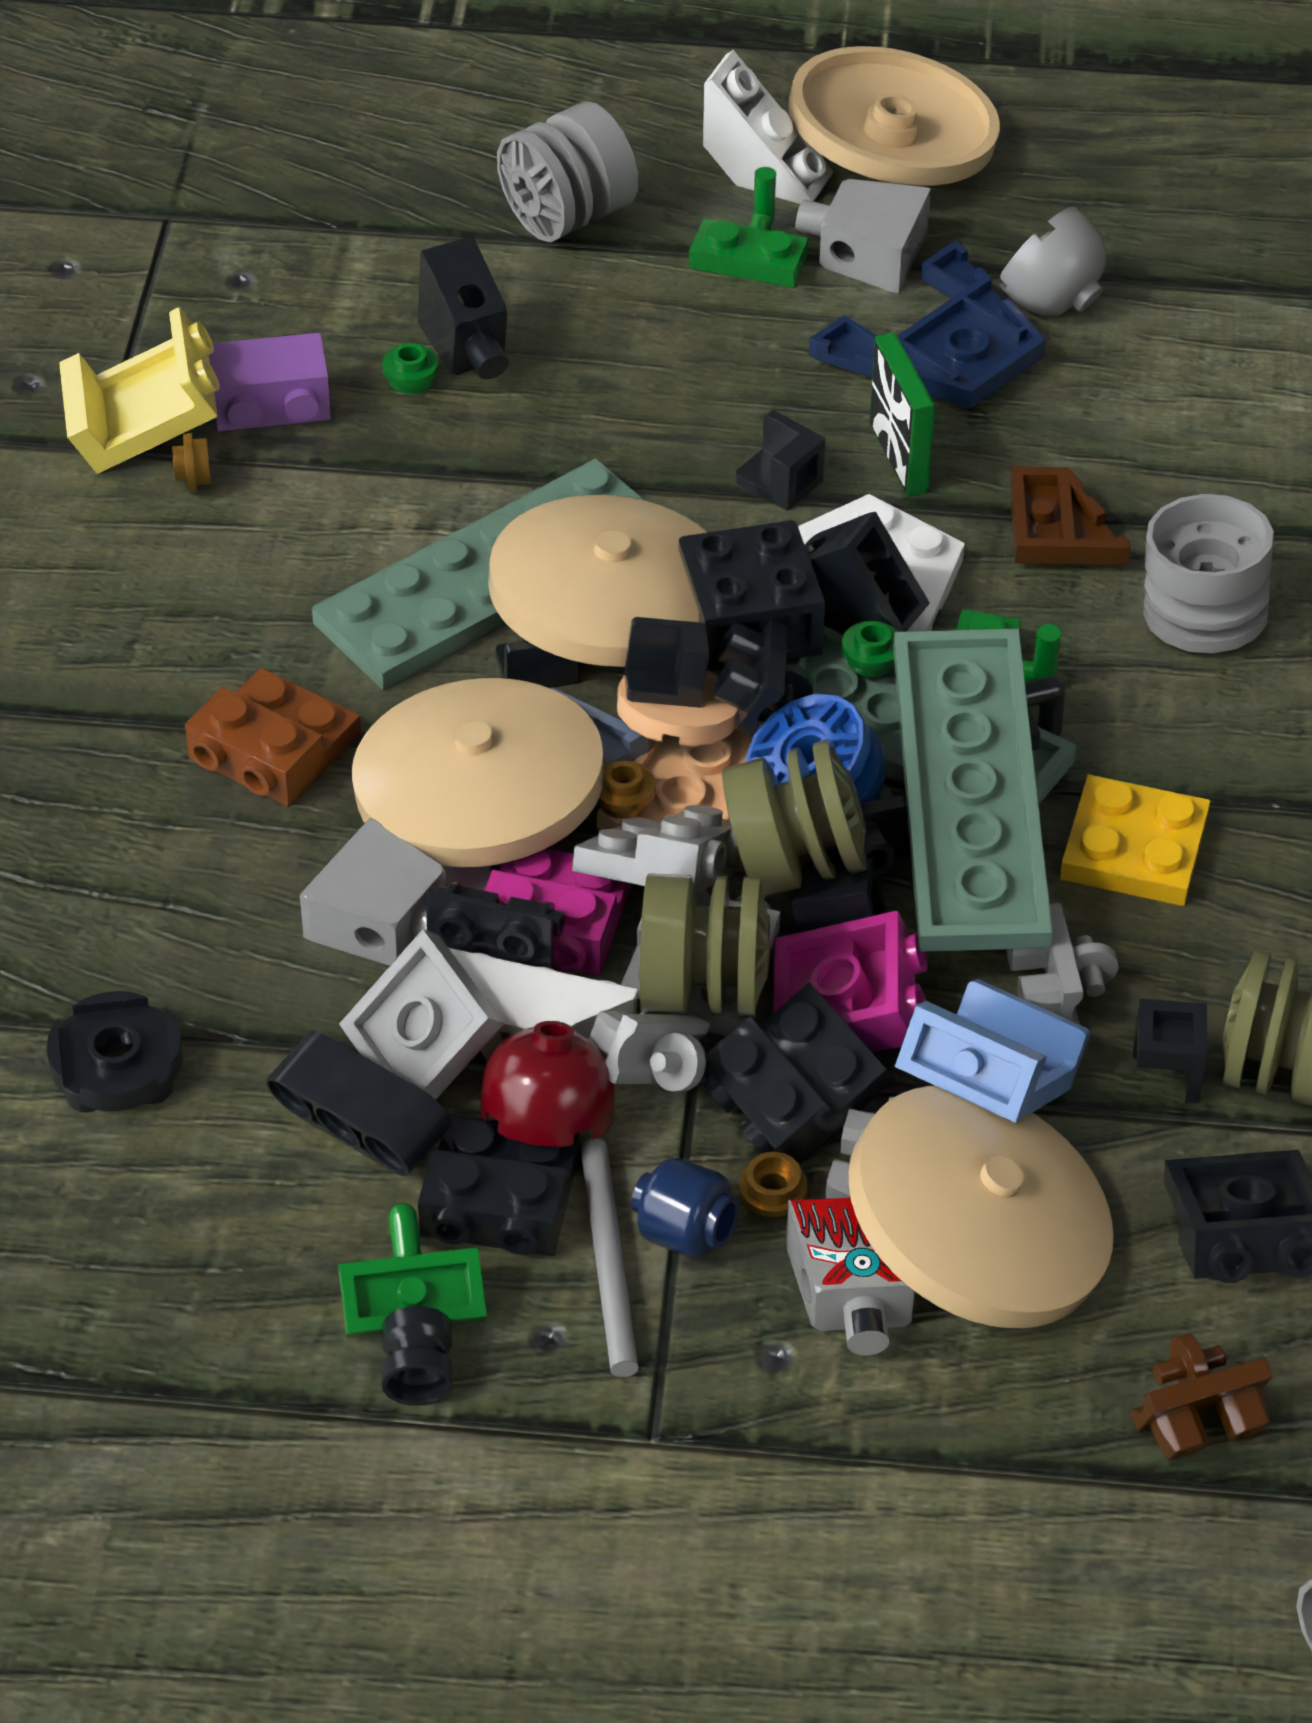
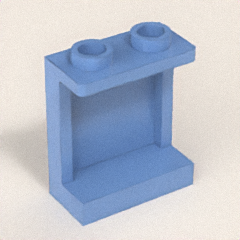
[895,979,1090,1123]

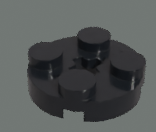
[47,991,183,1113]

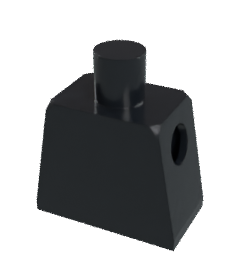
[418,236,509,379]
[805,511,930,635]

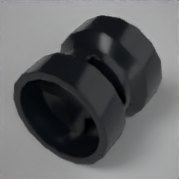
[382,1306,453,1406]

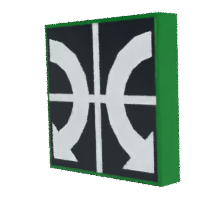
[869,332,936,497]

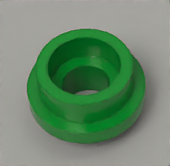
[382,343,438,394]
[842,621,898,677]

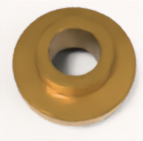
[172,433,211,492]
[597,761,655,819]
[739,1152,808,1217]

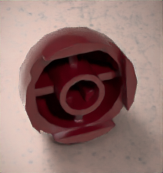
[480,1021,615,1147]

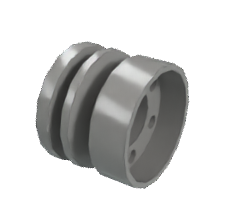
[497,101,638,242]
[1143,494,1274,654]

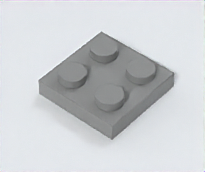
[339,929,504,1100]

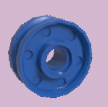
[746,694,887,803]

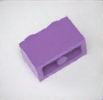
[209,333,331,432]

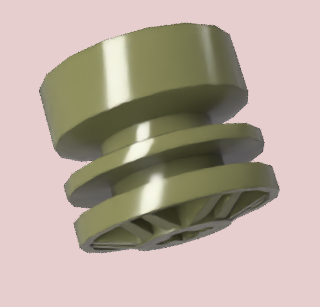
[722,739,867,898]
[640,873,770,1018]
[1221,949,1312,1106]

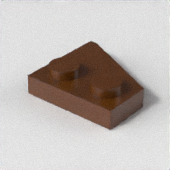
[1009,467,1131,565]

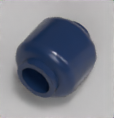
[631,1158,739,1258]

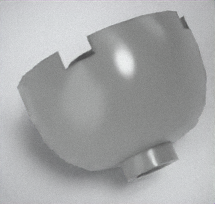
[998,206,1107,317]

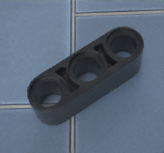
[265,1031,453,1176]

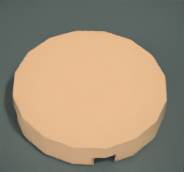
[617,670,738,747]

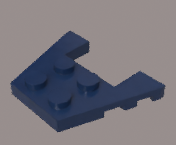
[809,240,1046,409]

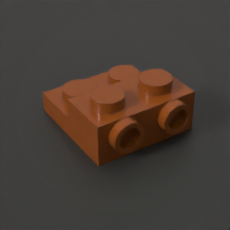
[185,668,361,807]

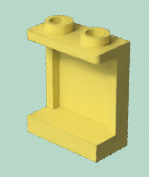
[59,307,220,474]

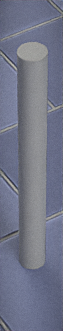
[581,1138,639,1377]

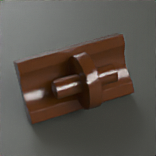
[1130,1333,1273,1461]

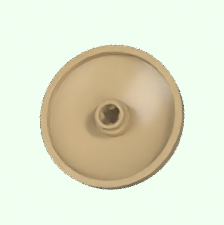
[788,46,1000,186]
[488,495,707,667]
[352,678,605,867]
[848,1086,1114,1328]

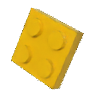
[1060,774,1211,906]

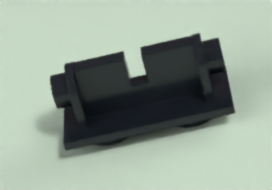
[426,881,566,969]

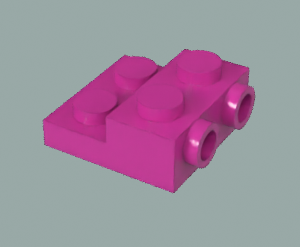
[484,848,632,976]
[773,910,927,1053]

